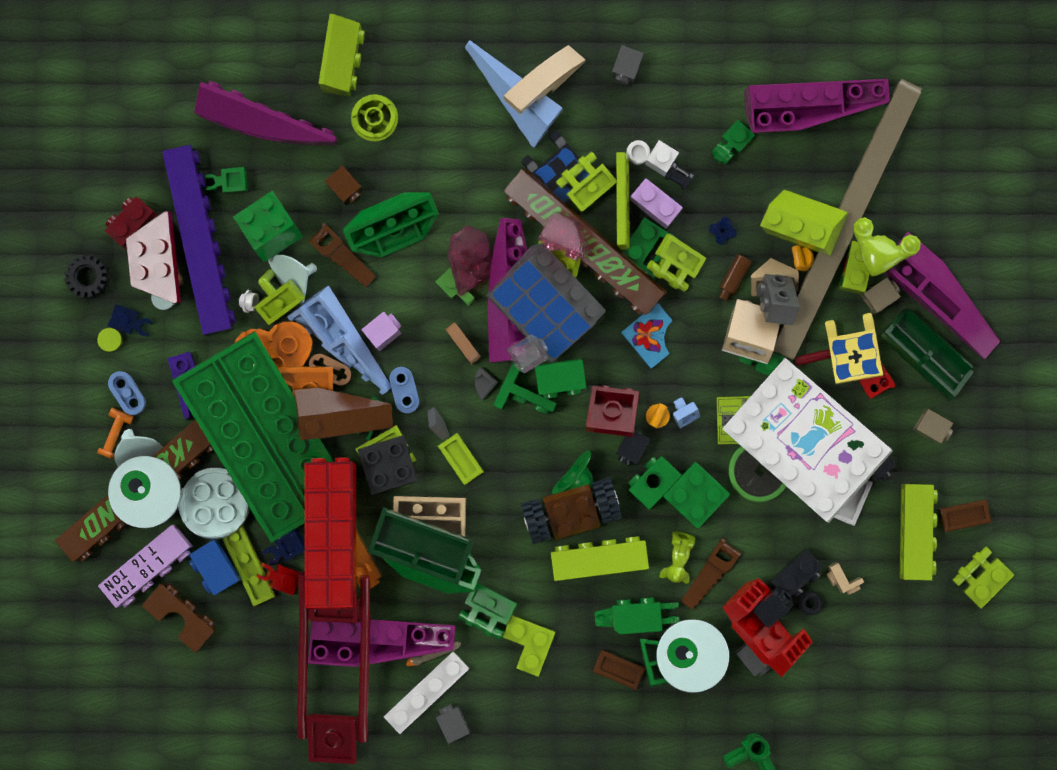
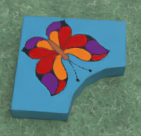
[621,303,672,369]

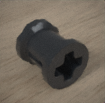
[664,161,695,191]

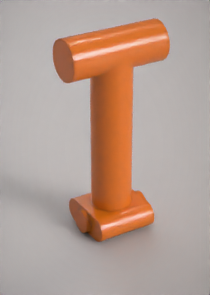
[97,407,134,459]

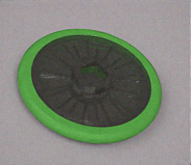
[729,446,786,502]

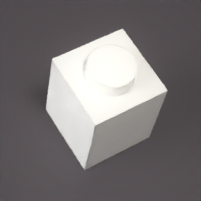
[645,140,679,177]

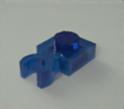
[108,304,153,337]
[262,528,305,565]

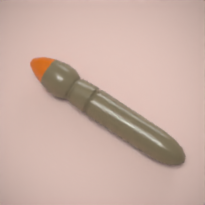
[406,641,461,666]

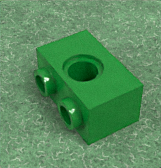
[628,456,682,510]

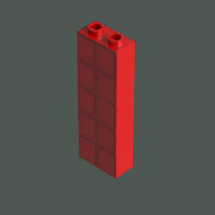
[305,458,357,610]

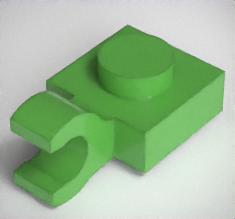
[435,266,475,306]

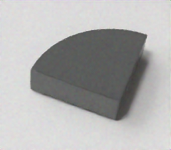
[475,367,498,400]
[427,408,449,440]

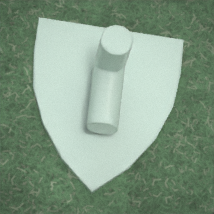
[268,255,317,305]
[114,429,163,467]

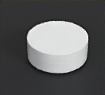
[626,140,650,165]

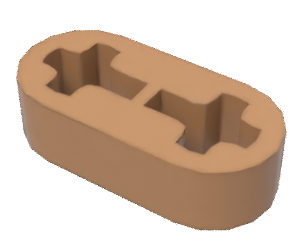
[445,322,481,365]
[309,354,352,386]

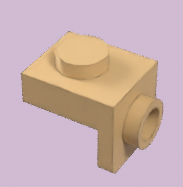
[827,562,864,595]

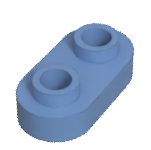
[389,367,419,413]
[108,371,146,415]

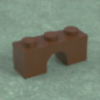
[142,583,217,653]

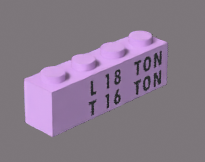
[98,525,193,608]

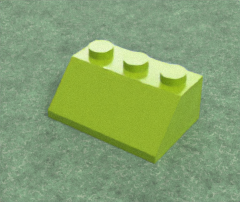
[319,14,365,97]
[760,190,849,256]

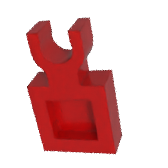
[256,562,300,596]

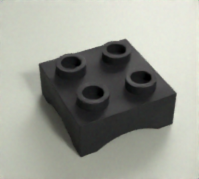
[358,435,418,495]

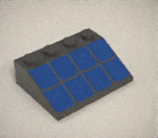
[486,243,606,363]

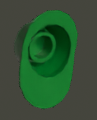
[552,450,593,494]

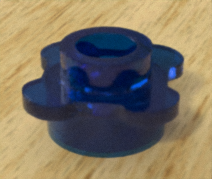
[709,217,737,245]

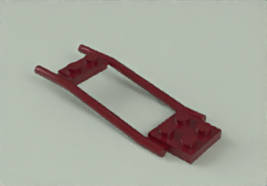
[297,572,370,764]

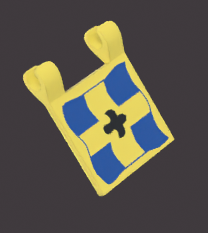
[825,313,883,384]

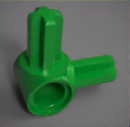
[723,733,776,770]

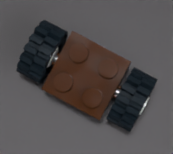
[521,478,622,544]

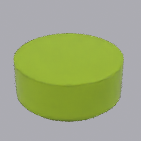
[97,328,123,352]

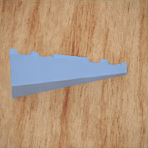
[465,40,562,148]
[287,286,391,394]

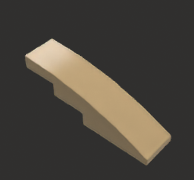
[504,45,585,114]

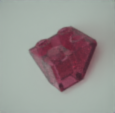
[538,211,592,261]
[448,225,492,296]

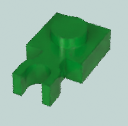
[205,167,248,194]

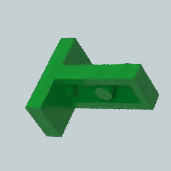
[493,363,557,415]

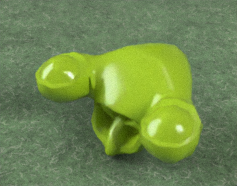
[853,218,921,276]

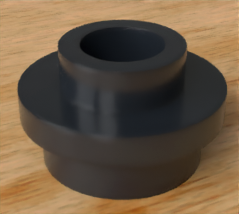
[798,591,823,615]

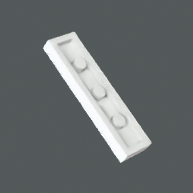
[384,651,469,734]

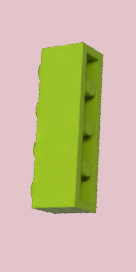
[900,484,938,580]
[551,536,649,581]

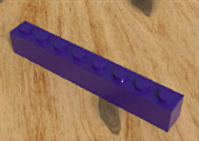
[162,145,236,336]

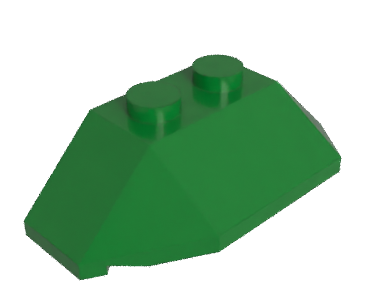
[343,192,439,257]
[383,553,481,594]

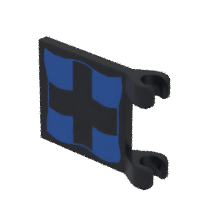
[521,131,589,204]

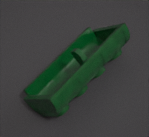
[879,308,974,401]
[368,507,474,585]

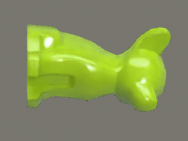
[659,531,695,584]

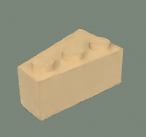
[393,496,466,537]

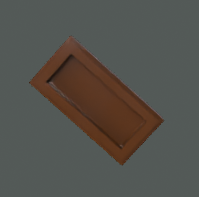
[939,499,992,532]
[592,649,646,690]

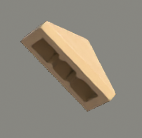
[751,258,799,296]

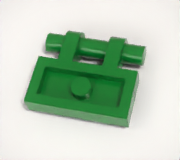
[458,582,518,640]

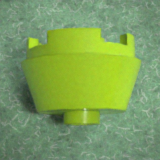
[351,95,398,141]

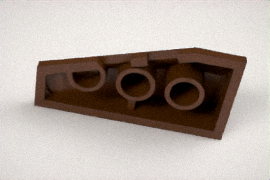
[294,387,393,440]

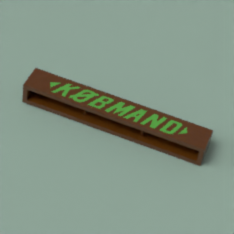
[504,169,667,315]
[55,420,214,562]

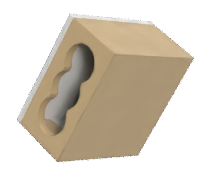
[722,299,780,364]

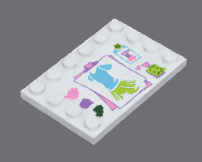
[722,358,893,523]

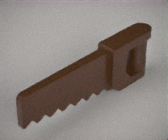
[309,223,375,288]
[682,537,741,610]

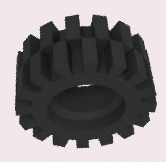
[64,255,110,299]

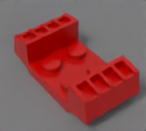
[722,578,813,677]

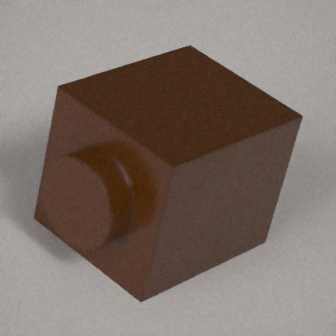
[325,166,363,205]

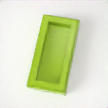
[438,433,484,485]

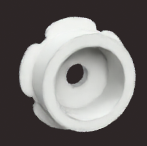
[239,290,259,313]

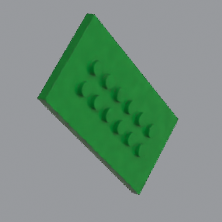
[172,331,334,543]

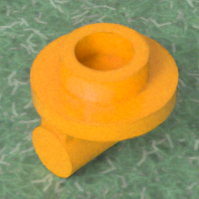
[792,245,814,271]
[646,403,670,428]

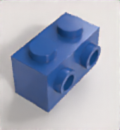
[189,539,241,595]

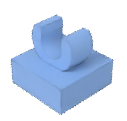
[673,397,700,429]

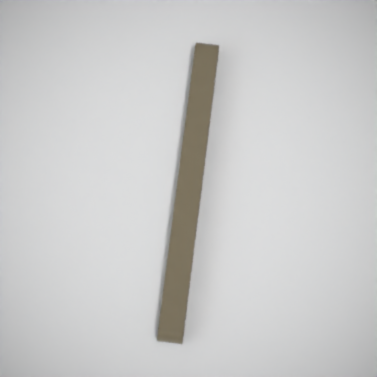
[774,78,922,360]

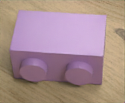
[630,178,683,229]
[361,312,401,351]

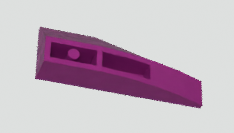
[744,79,890,133]
[194,81,338,145]
[488,218,543,363]
[884,232,1000,359]
[308,619,455,667]

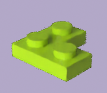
[503,616,555,677]

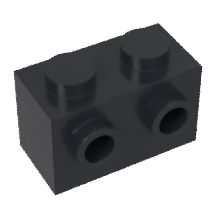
[769,549,823,599]

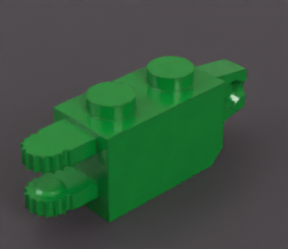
[595,597,680,634]

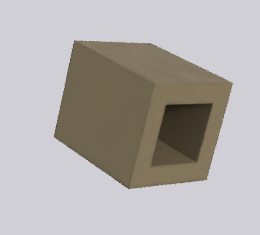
[860,278,901,315]
[913,409,953,444]

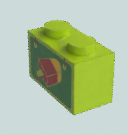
[838,241,869,295]

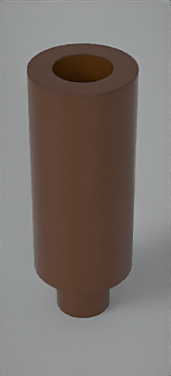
[719,254,752,302]

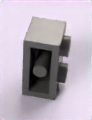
[757,274,800,325]

